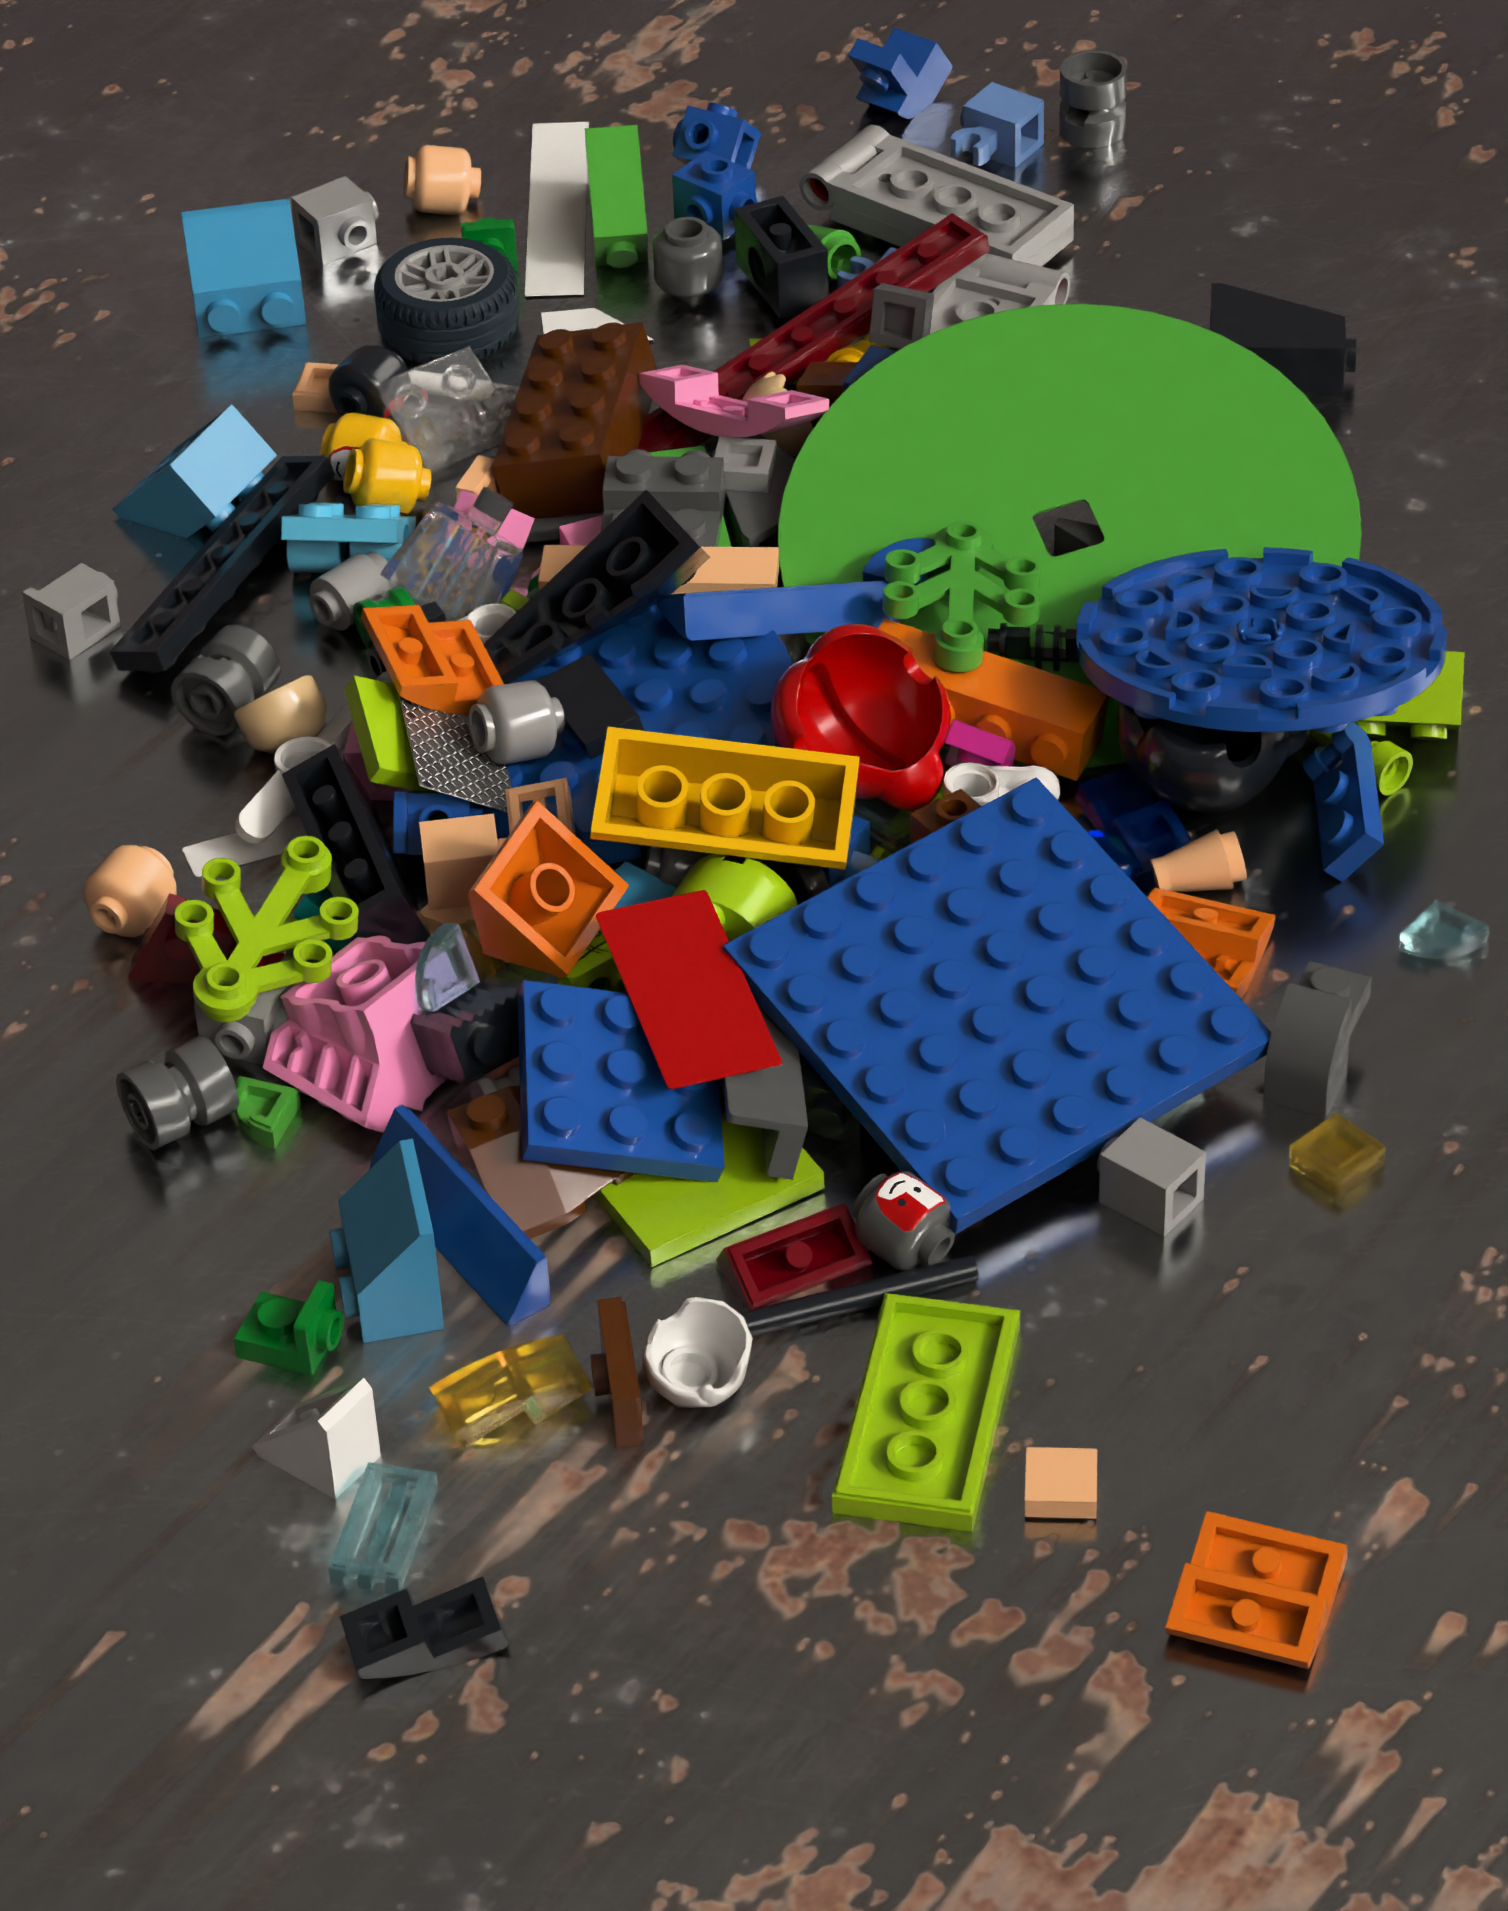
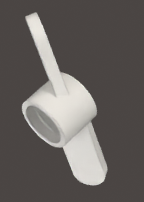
[235,704,352,844]

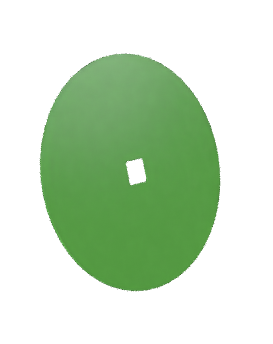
[778,304,1362,768]

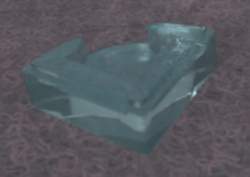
[1399,900,1490,959]
[415,923,480,1012]

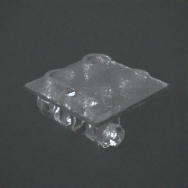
[376,346,517,474]

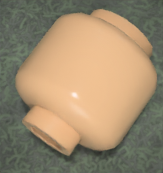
[403,145,481,215]
[83,845,177,937]

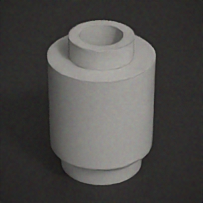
[309,552,397,631]

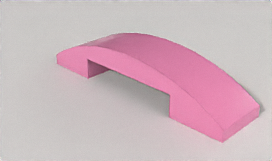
[639,365,829,438]

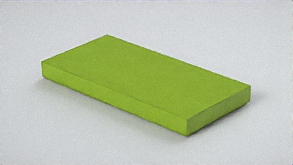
[832,1293,1020,1532]

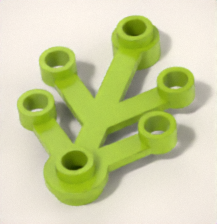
[175,836,359,1022]

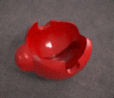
[770,624,951,811]

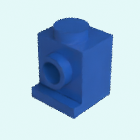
[393,792,485,861]

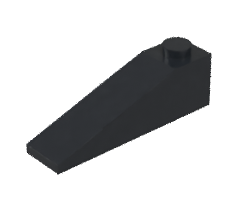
[483,490,710,684]

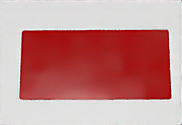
[596,890,782,1089]

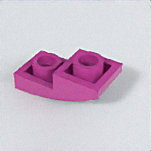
[944,719,1016,767]

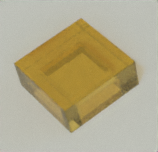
[1290,1113,1386,1198]

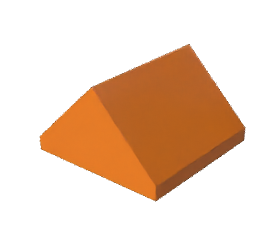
[468,801,629,979]

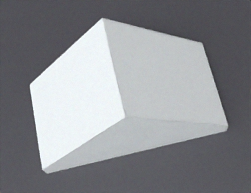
[251,1378,381,1500]

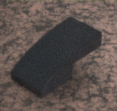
[339,1576,510,1679]

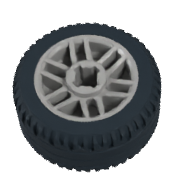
[374,237,519,366]

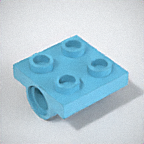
[281,503,416,576]

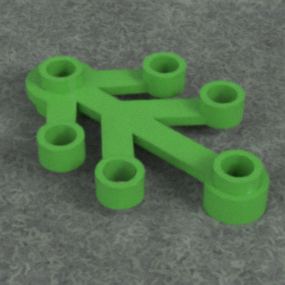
[882,521,1041,672]

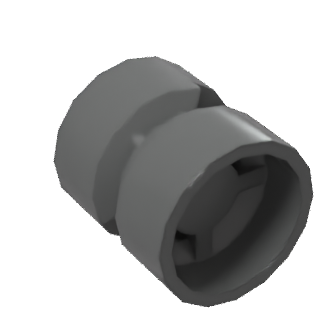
[1059,50,1127,148]
[171,625,281,736]
[116,1035,239,1150]

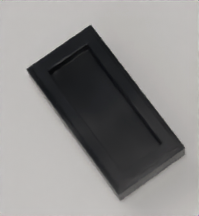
[537,653,645,759]

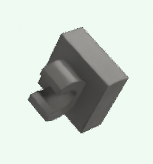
[869,283,934,349]

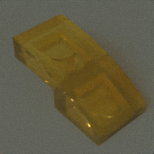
[429,1334,594,1448]

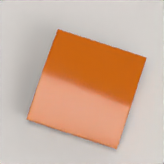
[361,605,504,716]
[1147,887,1275,999]
[1165,1511,1348,1669]

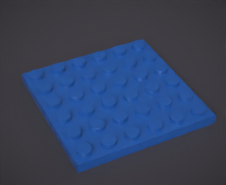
[723,777,1271,1235]

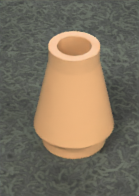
[1150,829,1247,892]

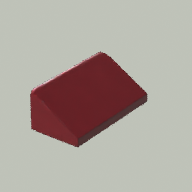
[716,1202,873,1310]

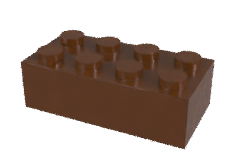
[492,322,657,519]

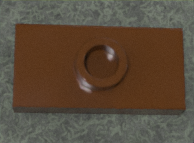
[590,1297,644,1449]

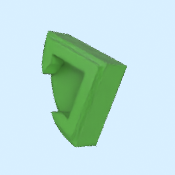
[235,1076,301,1149]

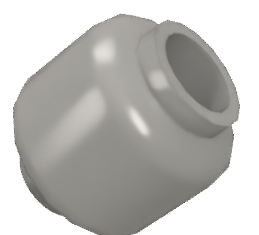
[469,680,565,764]

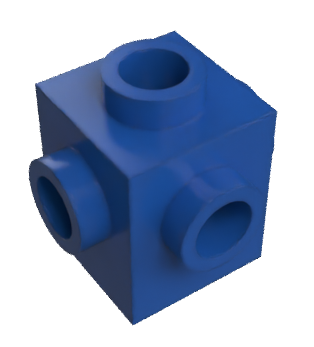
[672,103,762,169]
[672,151,757,240]

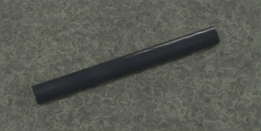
[739,1255,979,1338]

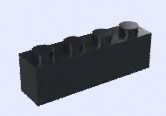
[282,744,432,945]

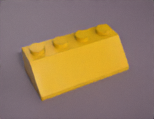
[590,727,860,869]

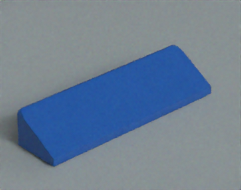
[657,581,900,641]
[369,1104,551,1325]

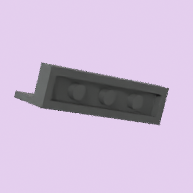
[722,1000,808,1180]

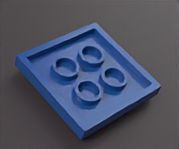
[517,980,724,1182]

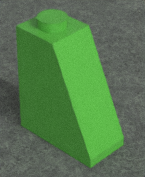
[584,125,648,268]

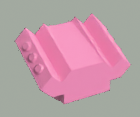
[262,936,472,1133]

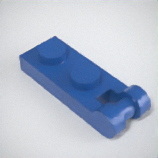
[1303,722,1384,882]

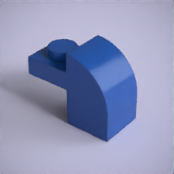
[848,28,953,119]

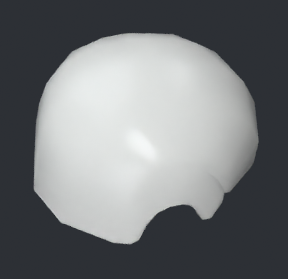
[643,1297,752,1408]

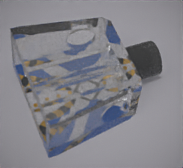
[380,486,523,621]

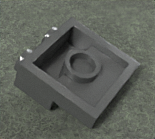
[600,449,725,547]

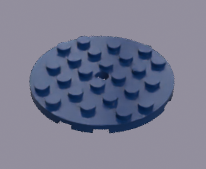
[1076,547,1447,733]
[475,604,793,864]

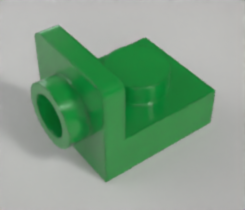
[460,218,518,272]
[234,1280,343,1376]

